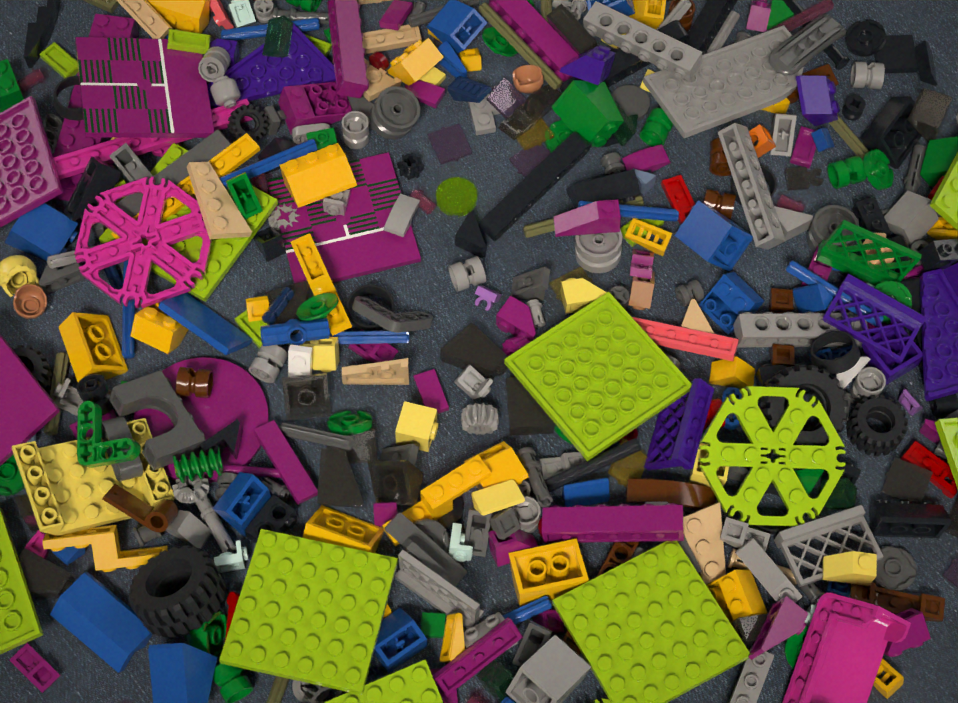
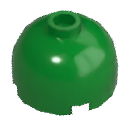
[184,611,227,659]

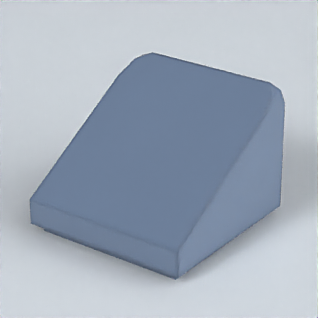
[635,169,656,195]

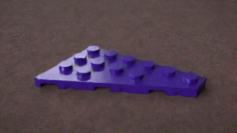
[207,22,336,109]
[920,269,958,402]

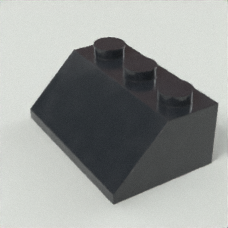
[861,96,929,169]
[566,169,641,209]
[869,500,951,538]

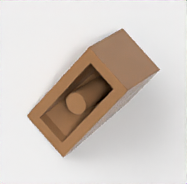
[629,271,655,310]

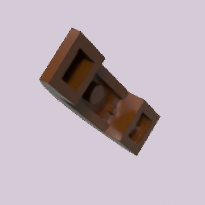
[769,288,795,367]
[626,479,716,511]
[849,582,945,622]

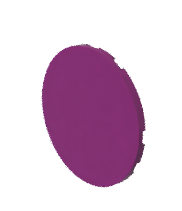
[133,357,269,483]

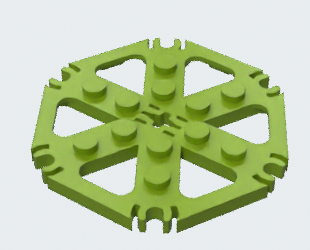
[698,386,846,526]

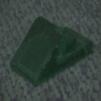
[613,100,638,146]

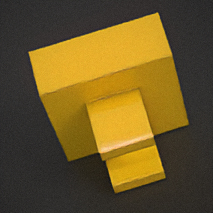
[245,296,269,322]

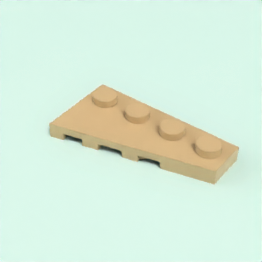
[187,162,252,239]

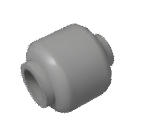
[210,76,241,108]

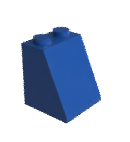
[674,200,753,272]
[5,203,78,261]
[148,643,217,703]

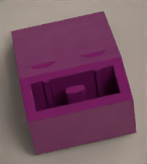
[278,82,352,135]

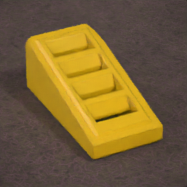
[625,218,672,256]
[439,613,465,663]
[873,658,904,699]

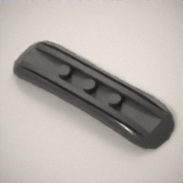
[769,13,846,76]

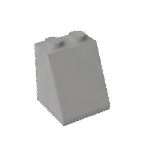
[505,635,591,703]

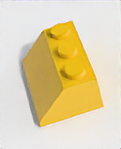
[147,0,210,34]
[279,143,357,208]
[59,312,128,382]
[302,505,384,553]
[509,538,589,607]

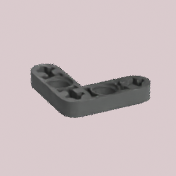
[352,296,433,333]

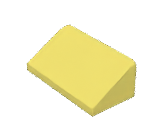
[471,479,525,516]

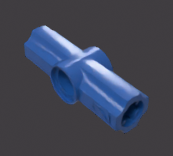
[260,318,330,346]

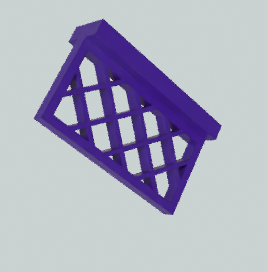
[822,274,927,364]
[644,378,714,470]

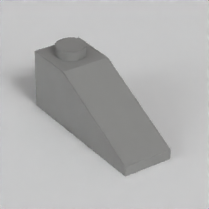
[735,538,803,603]

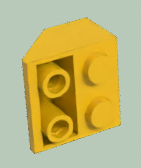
[628,0,666,30]
[386,38,444,86]
[130,302,188,354]
[464,441,529,490]
[706,570,768,628]

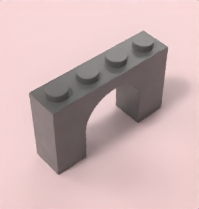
[109,370,205,471]

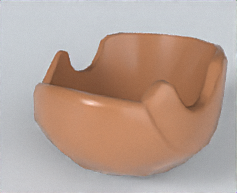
[513,65,544,94]
[13,284,47,319]

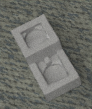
[384,193,420,237]
[538,452,586,480]
[720,517,771,552]

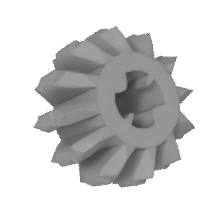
[461,403,499,436]

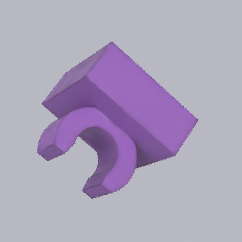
[475,286,502,311]

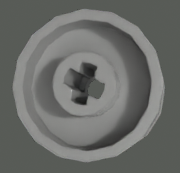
[575,230,623,274]

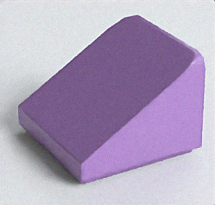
[898,389,924,416]

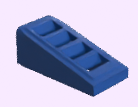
[437,41,467,78]

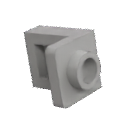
[454,365,493,399]
[53,378,83,416]

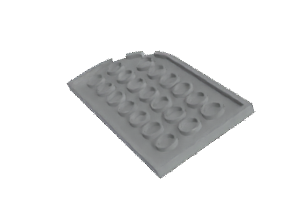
[643,25,804,138]

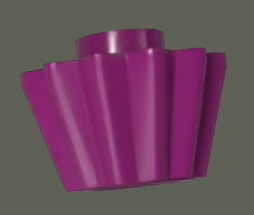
[502,336,530,358]

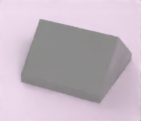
[884,191,939,248]

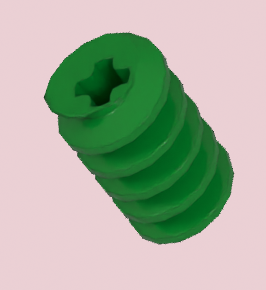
[173,447,223,483]

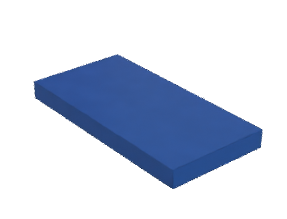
[158,293,253,355]

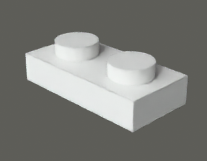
[288,344,312,387]

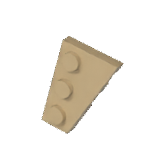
[332,58,402,102]
[342,358,409,385]
[684,502,726,584]

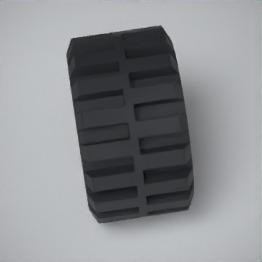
[11,345,53,394]
[846,395,908,456]

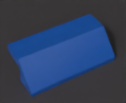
[50,572,152,673]

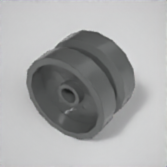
[369,86,420,140]
[807,205,859,253]

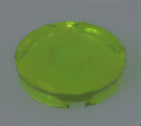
[436,177,478,217]

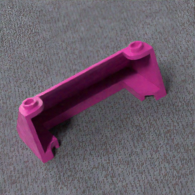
[783,593,911,703]

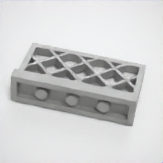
[774,505,884,587]
[395,550,484,630]

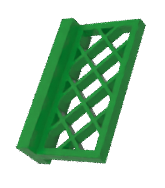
[816,219,922,286]

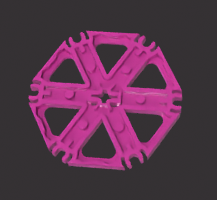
[74,177,212,308]

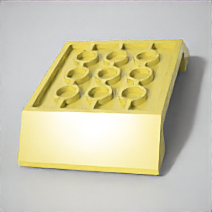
[12,418,175,536]

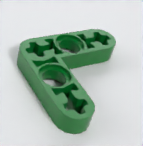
[77,401,141,468]

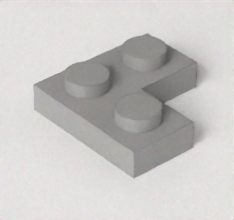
[468,91,512,135]

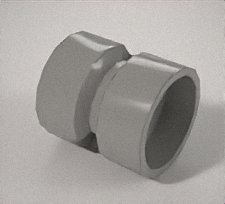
[198,46,231,82]
[850,61,885,90]
[342,111,370,149]
[448,256,486,292]
[249,345,288,383]
[850,367,886,403]
[511,496,541,534]

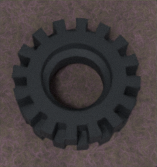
[227,104,268,141]

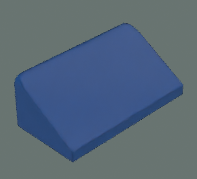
[793,283,833,313]
[562,478,610,507]

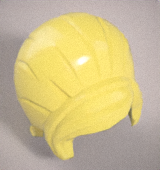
[0,255,40,297]

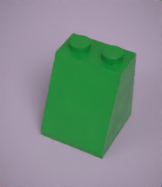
[552,80,624,147]
[920,136,958,187]

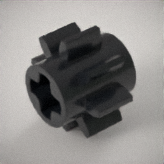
[397,153,423,180]

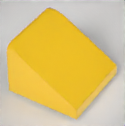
[459,48,482,72]

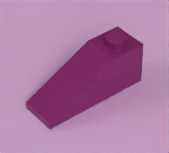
[553,199,621,237]
[748,596,808,660]

